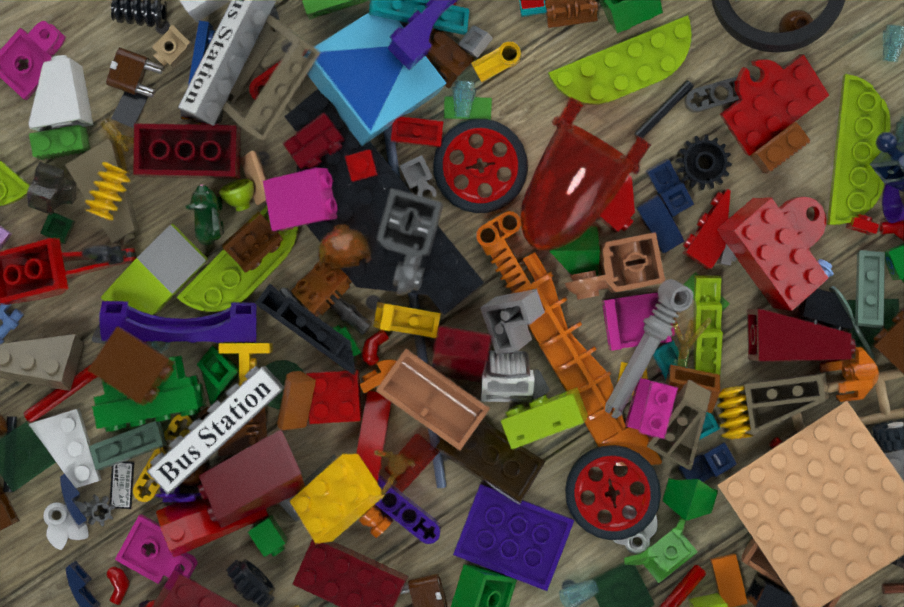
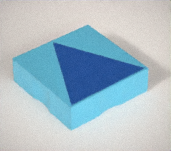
[304,13,446,146]

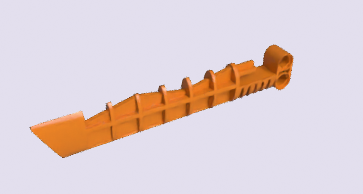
[476,211,662,466]

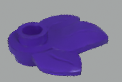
[155,486,201,502]

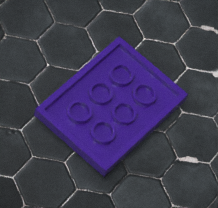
[453,483,574,591]

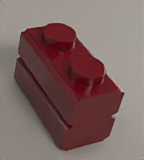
[282,113,345,170]

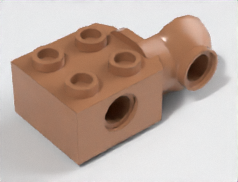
[564,232,665,300]

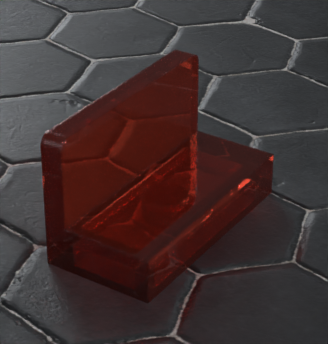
[385,433,439,492]

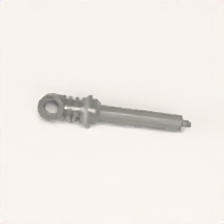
[605,279,693,418]

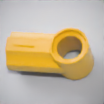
[471,41,521,83]

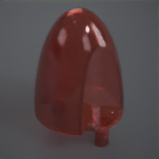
[520,96,651,251]

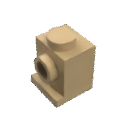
[152,25,194,68]

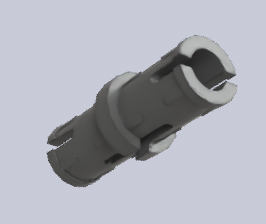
[326,292,373,336]

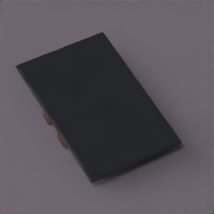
[111,91,148,128]

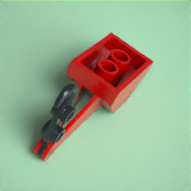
[0,238,137,305]

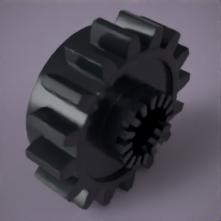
[675,135,732,191]
[226,559,275,607]

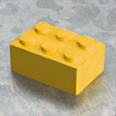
[290,454,385,543]

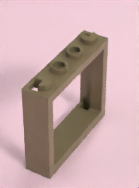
[222,14,321,140]

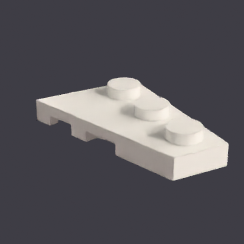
[29,408,101,488]

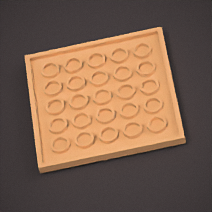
[718,401,904,607]

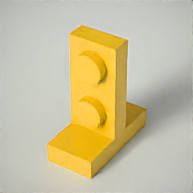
[373,302,441,338]
[219,343,273,386]

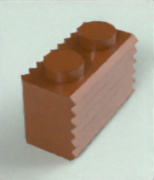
[750,122,810,174]

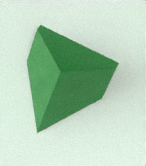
[549,226,600,277]
[196,345,239,407]
[662,478,718,521]

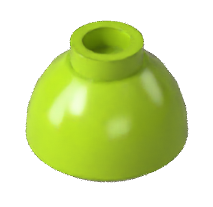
[219,179,254,211]

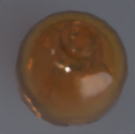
[318,225,371,269]

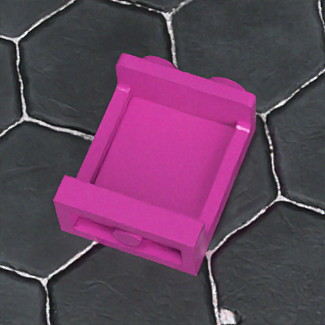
[263,168,337,231]
[602,292,675,351]
[625,378,677,439]

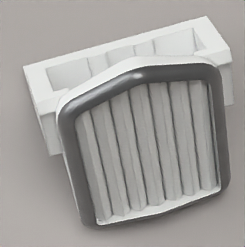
[481,351,534,402]

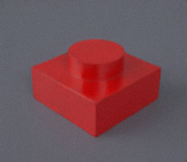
[345,150,377,182]
[845,214,879,235]

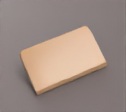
[240,151,268,205]

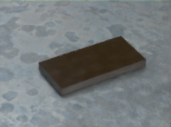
[434,420,546,505]

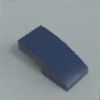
[645,159,694,217]
[636,195,685,254]
[677,442,737,482]
[60,474,87,529]
[65,561,101,607]

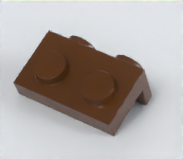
[426,29,475,88]
[221,212,283,273]

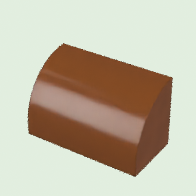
[665,364,720,413]
[277,371,316,430]

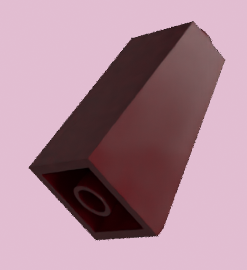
[747,309,855,361]
[432,325,491,383]
[198,430,305,528]

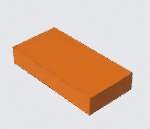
[710,553,748,607]

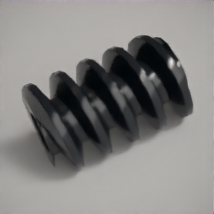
[111,0,167,29]

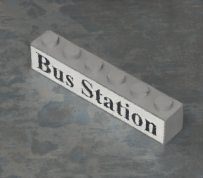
[178,0,276,126]
[147,366,284,494]

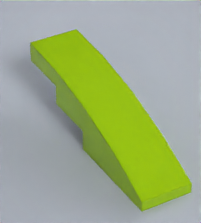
[693,275,723,375]

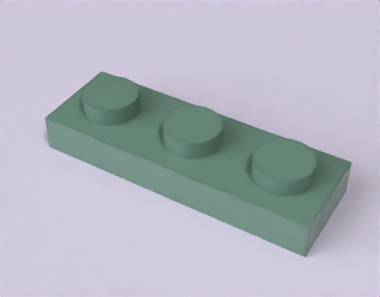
[855,250,885,328]
[89,421,167,470]

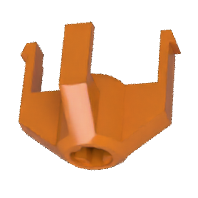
[820,347,879,402]

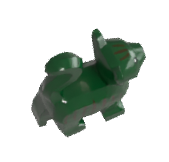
[185,185,224,245]

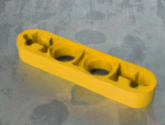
[133,414,195,502]

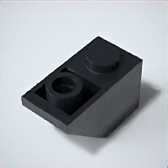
[797,289,853,331]

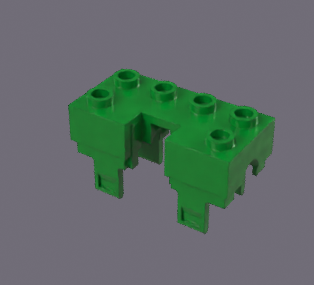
[92,355,207,432]

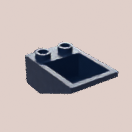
[870,132,904,192]

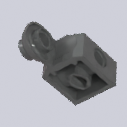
[377,189,443,295]

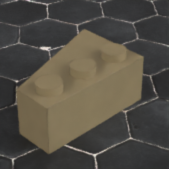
[0,334,84,391]

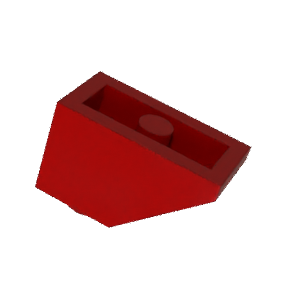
[593,174,635,233]

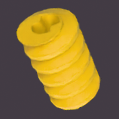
[85,162,131,220]
[717,386,754,439]

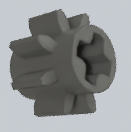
[82,494,115,527]

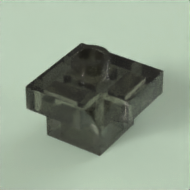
[27,161,77,215]

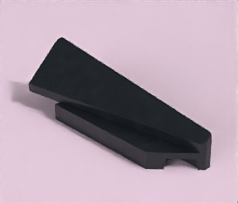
[255,283,357,376]

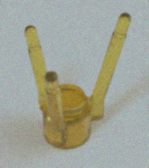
[374,450,415,496]

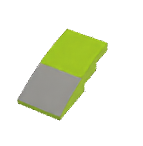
[100,224,208,315]

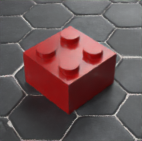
[306,369,362,424]

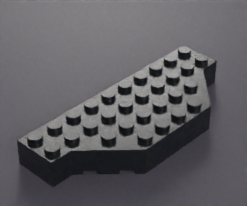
[284,89,485,315]

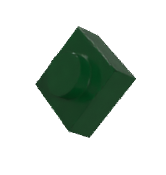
[40,211,76,244]

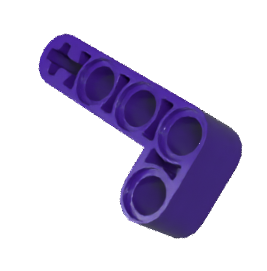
[375,474,440,544]

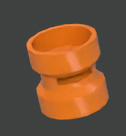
[358,505,393,538]

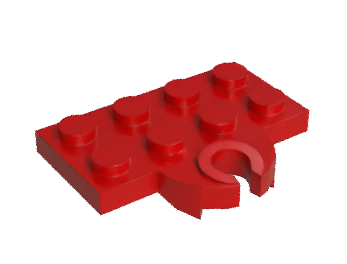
[719,54,830,156]

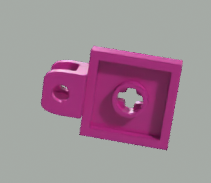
[0,21,65,100]
[115,514,198,584]

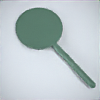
[829,286,875,359]

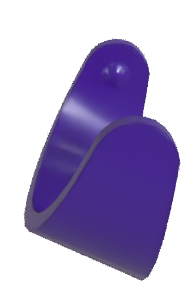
[882,184,904,223]

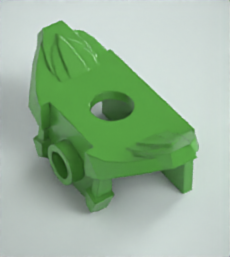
[624,516,698,584]

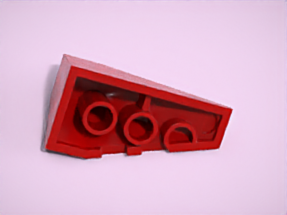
[156,498,269,558]

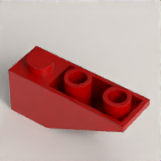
[682,189,731,270]

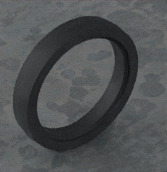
[712,0,845,53]

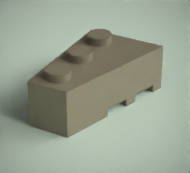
[744,372,829,435]
[647,380,711,471]

